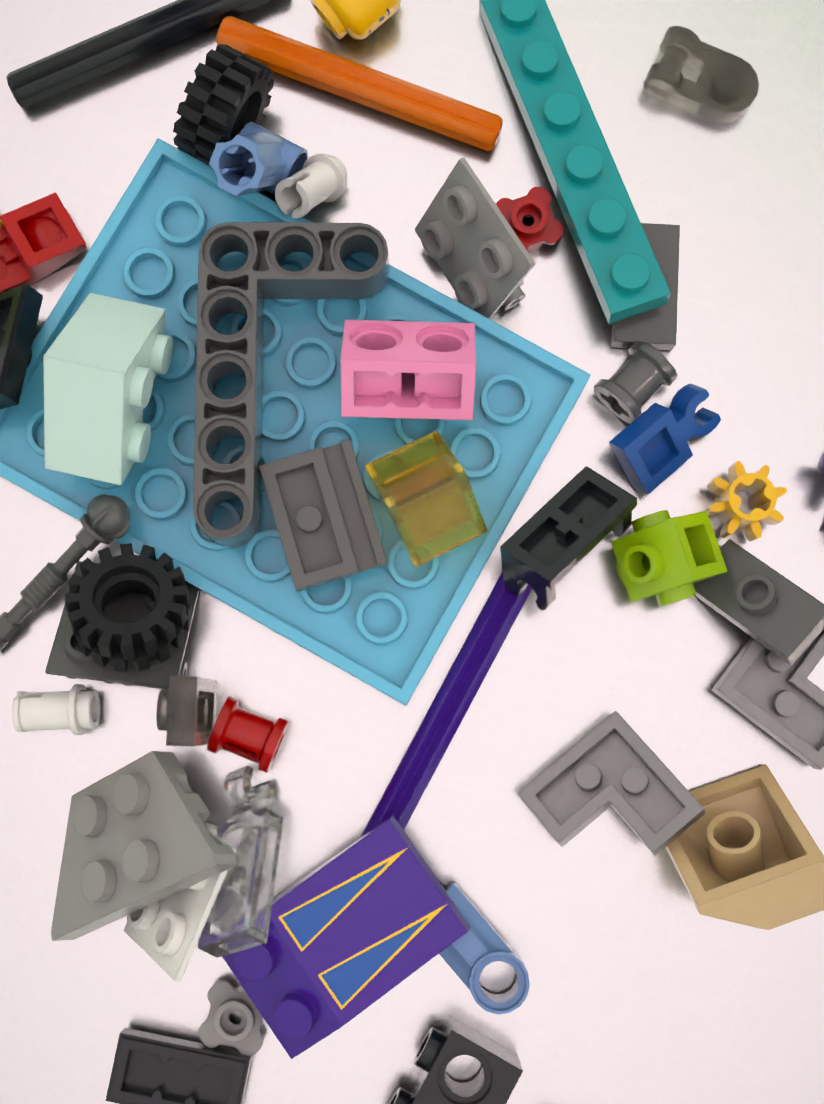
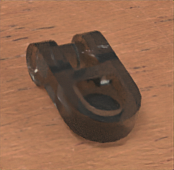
[643,26,759,123]

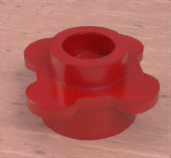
[496,187,563,252]

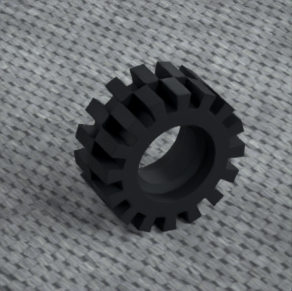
[173,44,274,166]
[65,543,191,672]

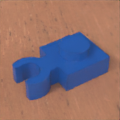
[609,383,721,495]

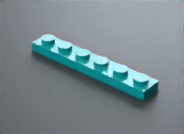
[479,0,671,324]

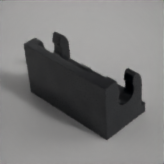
[500,466,637,611]

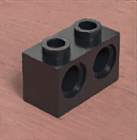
[389,1015,523,1104]

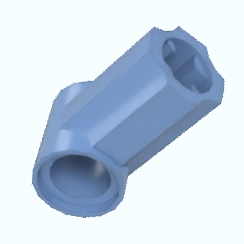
[209,121,308,196]
[439,882,530,1015]

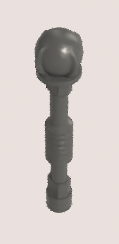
[0,494,130,651]

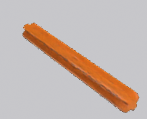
[216,16,503,151]

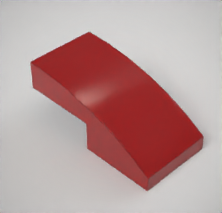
[0,192,86,293]

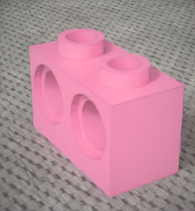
[341,320,476,420]

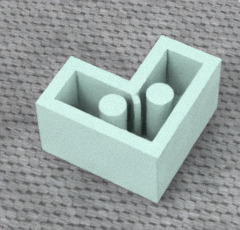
[43,293,173,485]

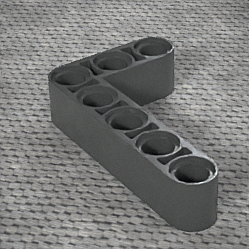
[193,222,389,547]

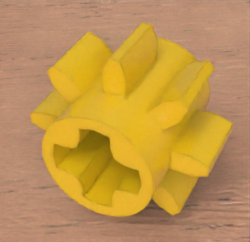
[704,461,787,542]

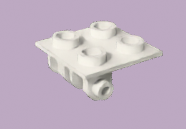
[123,822,237,982]

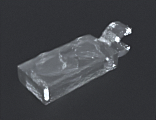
[197,765,284,958]

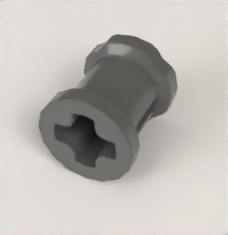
[594,341,678,424]

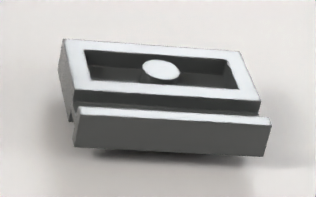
[259,439,388,592]

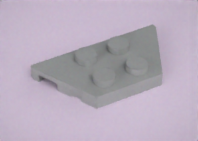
[51,751,237,941]

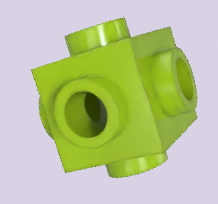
[610,510,728,607]

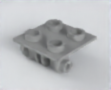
[415,157,536,319]

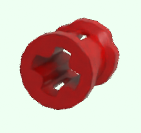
[207,696,289,773]

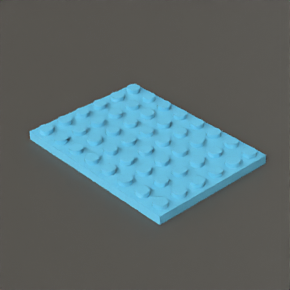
[0,138,591,706]

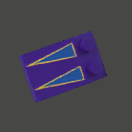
[214,816,470,1059]

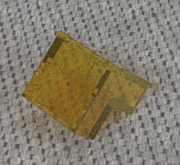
[364,430,488,568]

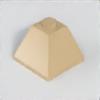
[665,764,824,930]

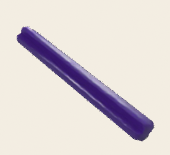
[360,572,532,838]

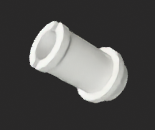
[275,153,348,219]
[12,684,101,735]

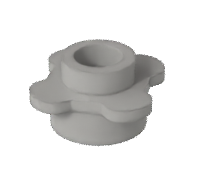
[199,981,263,1056]

